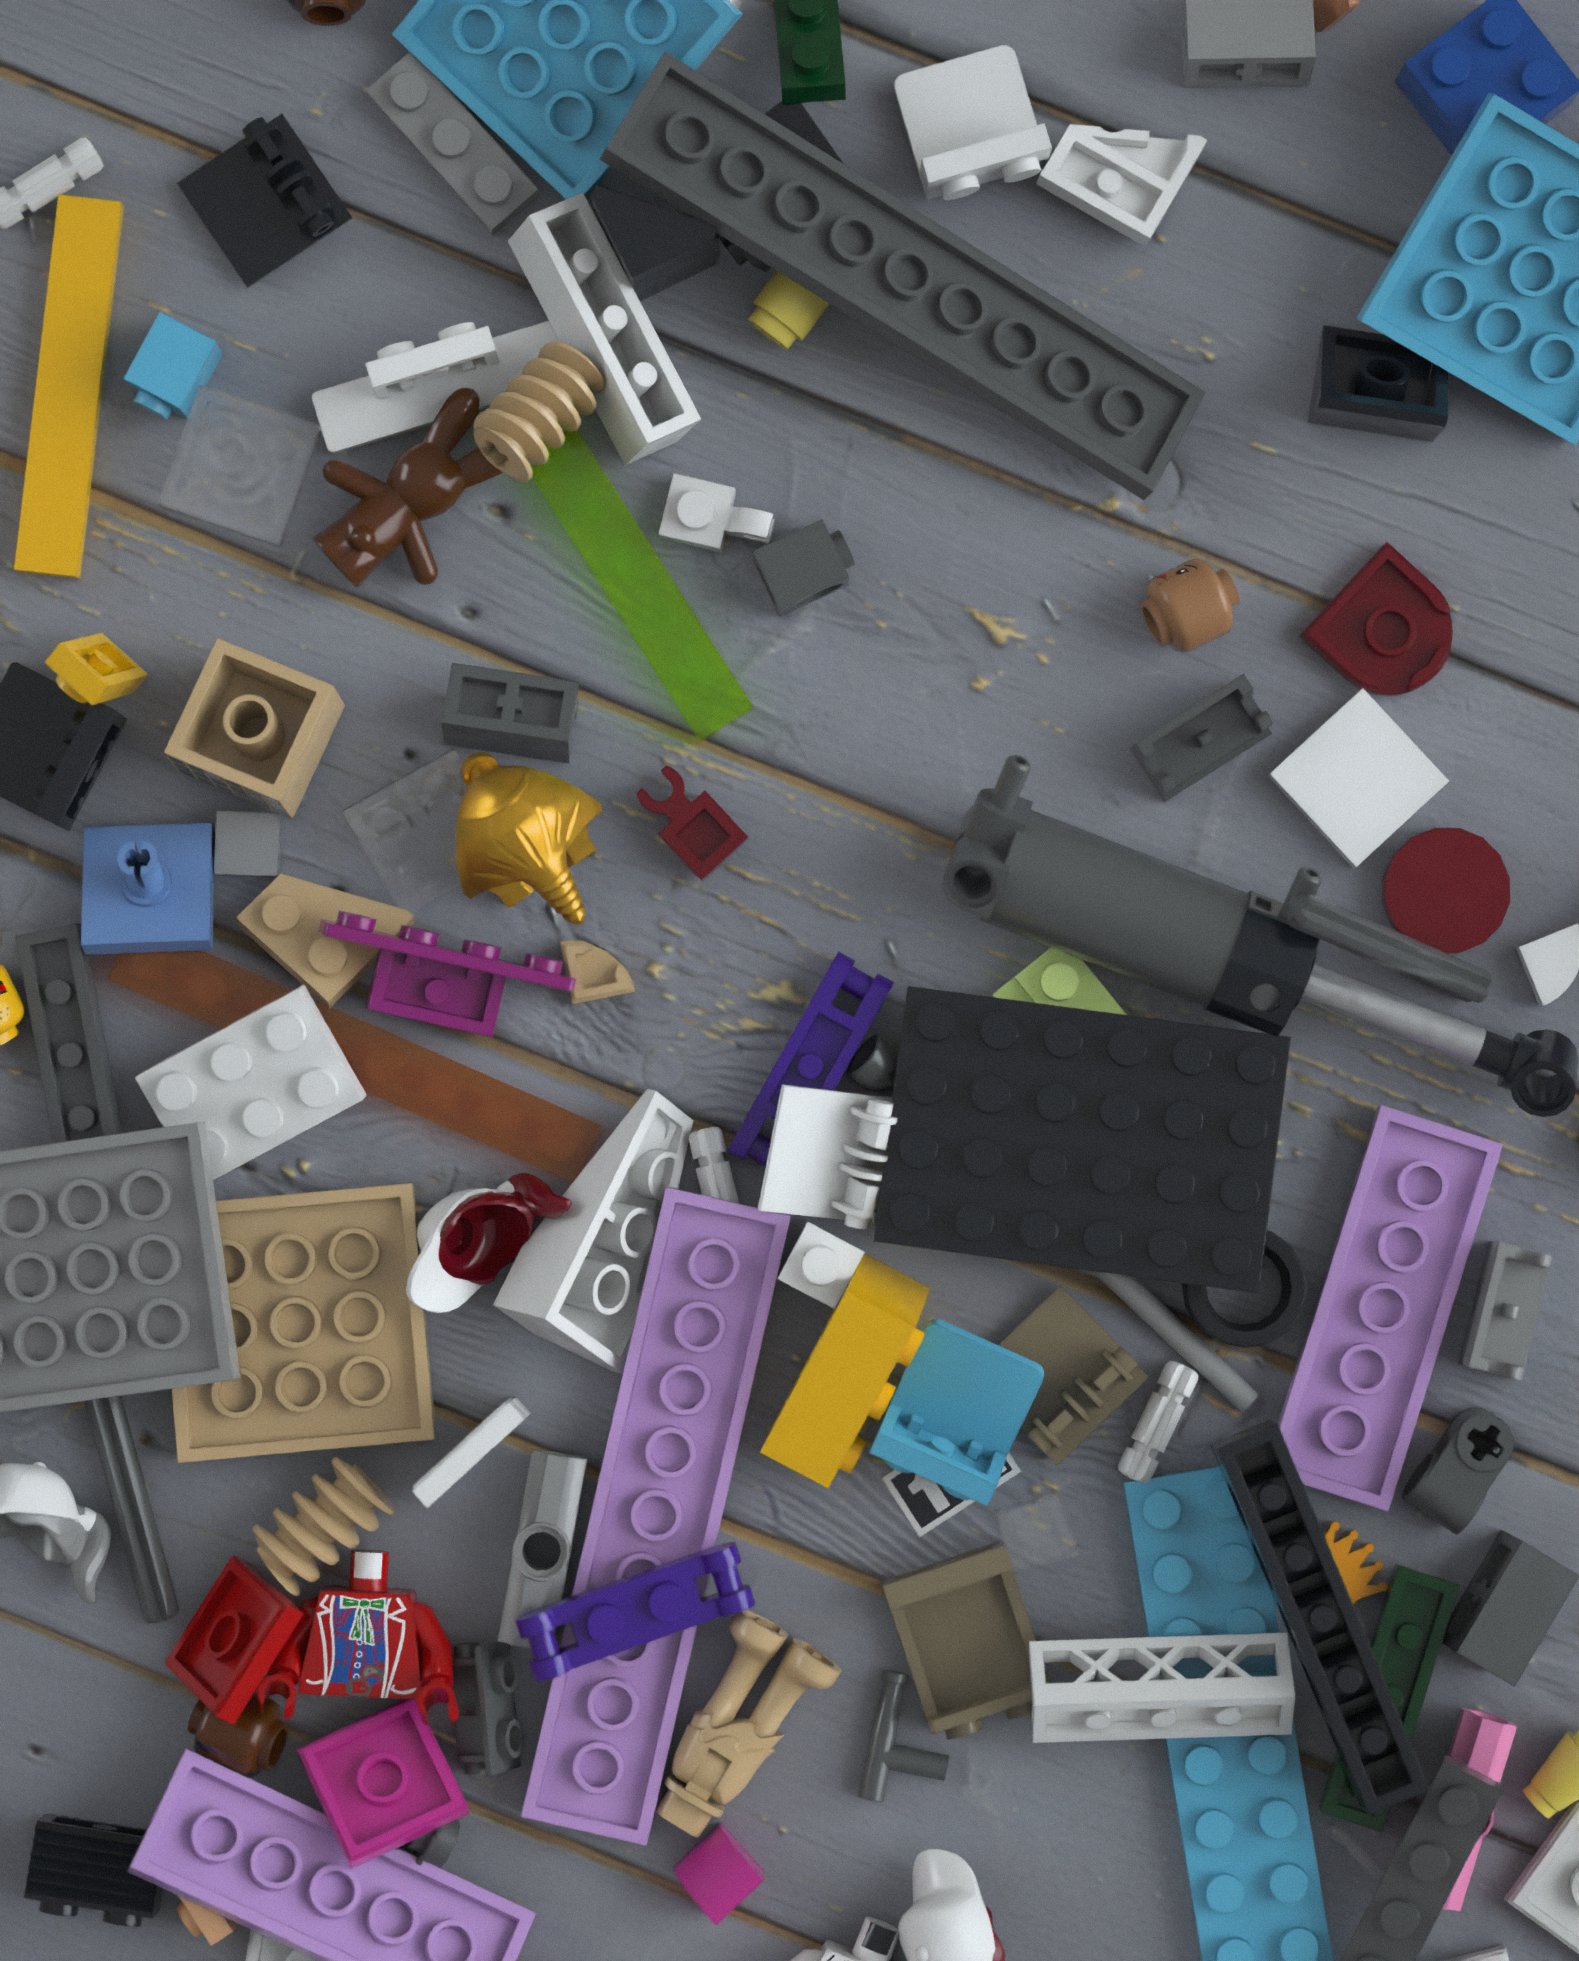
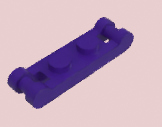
[727,952,894,1166]
[515,1542,755,1682]

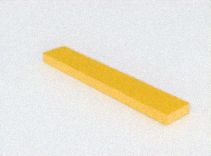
[14,194,124,580]

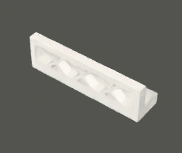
[1029,1633,1296,1743]

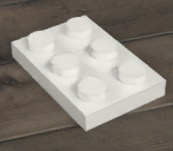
[135,984,367,1180]

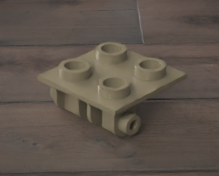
[998,1285,1149,1466]

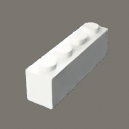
[508,192,701,465]

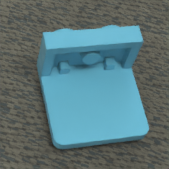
[869,1319,1044,1506]

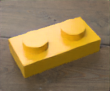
[44,633,149,705]

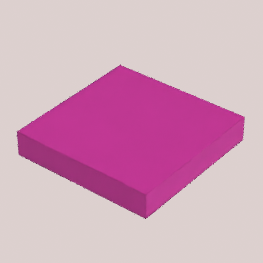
[297,1699,469,1869]

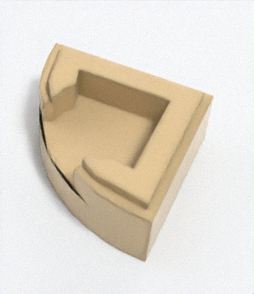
[560,941,636,1005]

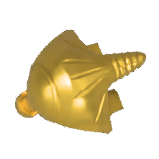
[456,752,602,925]

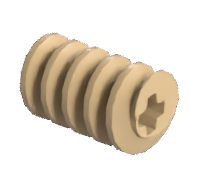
[473,341,605,483]
[252,1457,396,1597]

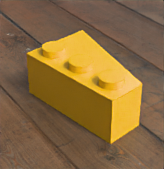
[760,1253,931,1488]

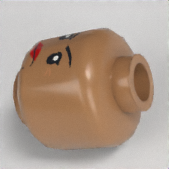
[1140,559,1240,652]

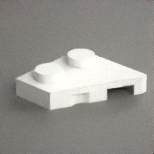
[1036,124,1207,247]

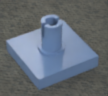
[81,823,215,955]

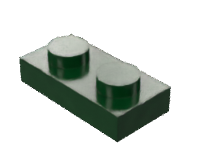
[774,0,846,104]

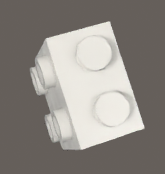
[894,45,1052,200]

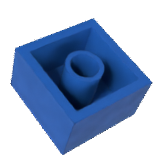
[1394,0,1579,155]

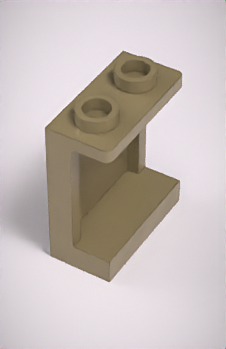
[881,1540,1051,1740]

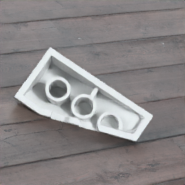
[493,1089,693,1374]

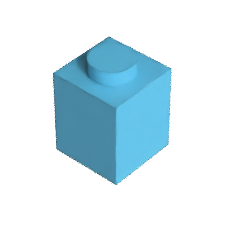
[123,312,223,420]

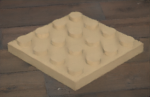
[172,1183,436,1463]

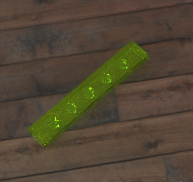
[530,430,753,743]

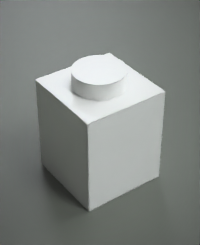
[777,1222,865,1309]

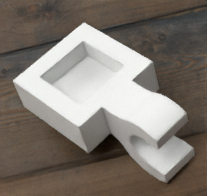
[658,473,775,553]

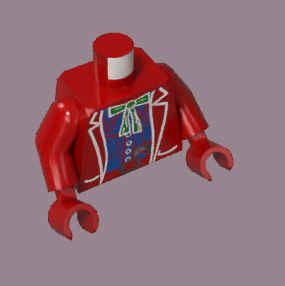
[257,1549,460,1725]

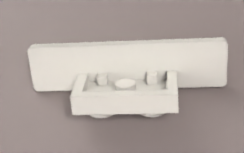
[312,321,559,454]

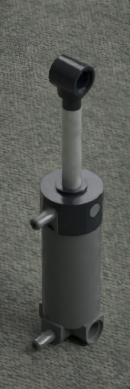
[943,755,1578,1117]

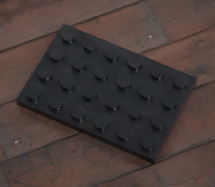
[874,986,1291,1293]

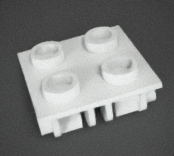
[758,1084,897,1229]

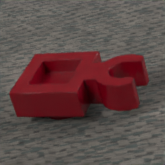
[637,766,749,882]

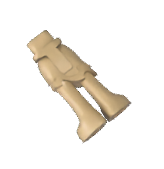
[655,1609,842,1838]

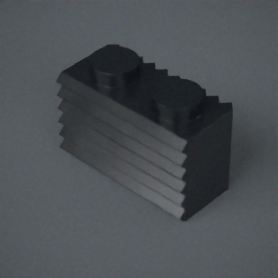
[24,1814,163,1927]

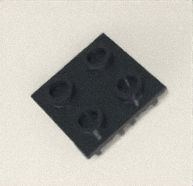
[177,114,353,288]

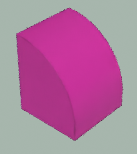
[673,1822,764,1925]

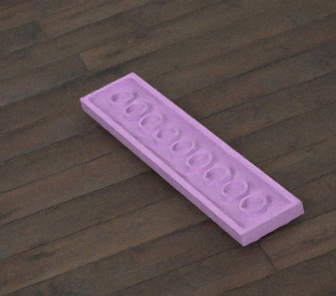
[521,1187,791,1846]

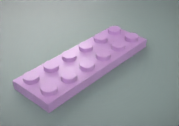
[1278,1105,1503,1511]
[127,1749,536,1961]

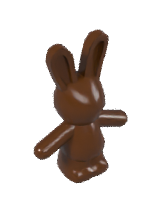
[312,388,502,588]

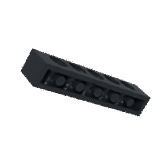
[1210,1420,1430,1815]

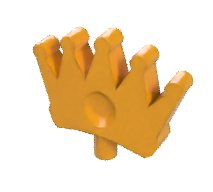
[1324,1522,1388,1604]

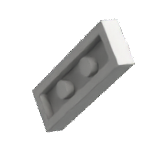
[365,51,540,236]

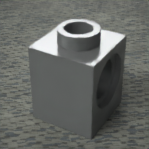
[753,519,855,617]

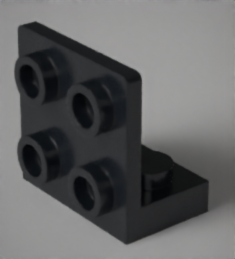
[0,662,127,831]

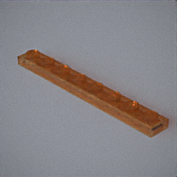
[108,951,602,1183]

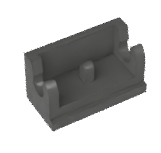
[441,663,579,763]
[1130,674,1272,802]
[1442,1530,1579,1687]

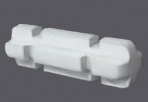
[0,138,103,229]
[689,1126,739,1203]
[1118,1361,1198,1483]

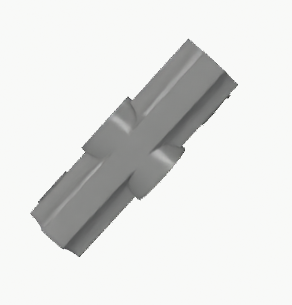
[498,1449,587,1649]

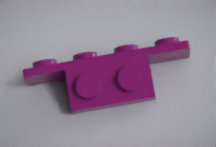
[318,911,576,1037]

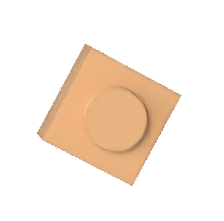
[176,1896,238,1946]

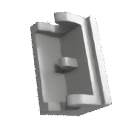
[1182,0,1316,88]
[1458,1241,1553,1381]

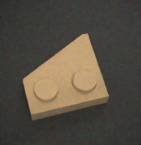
[236,874,414,1009]

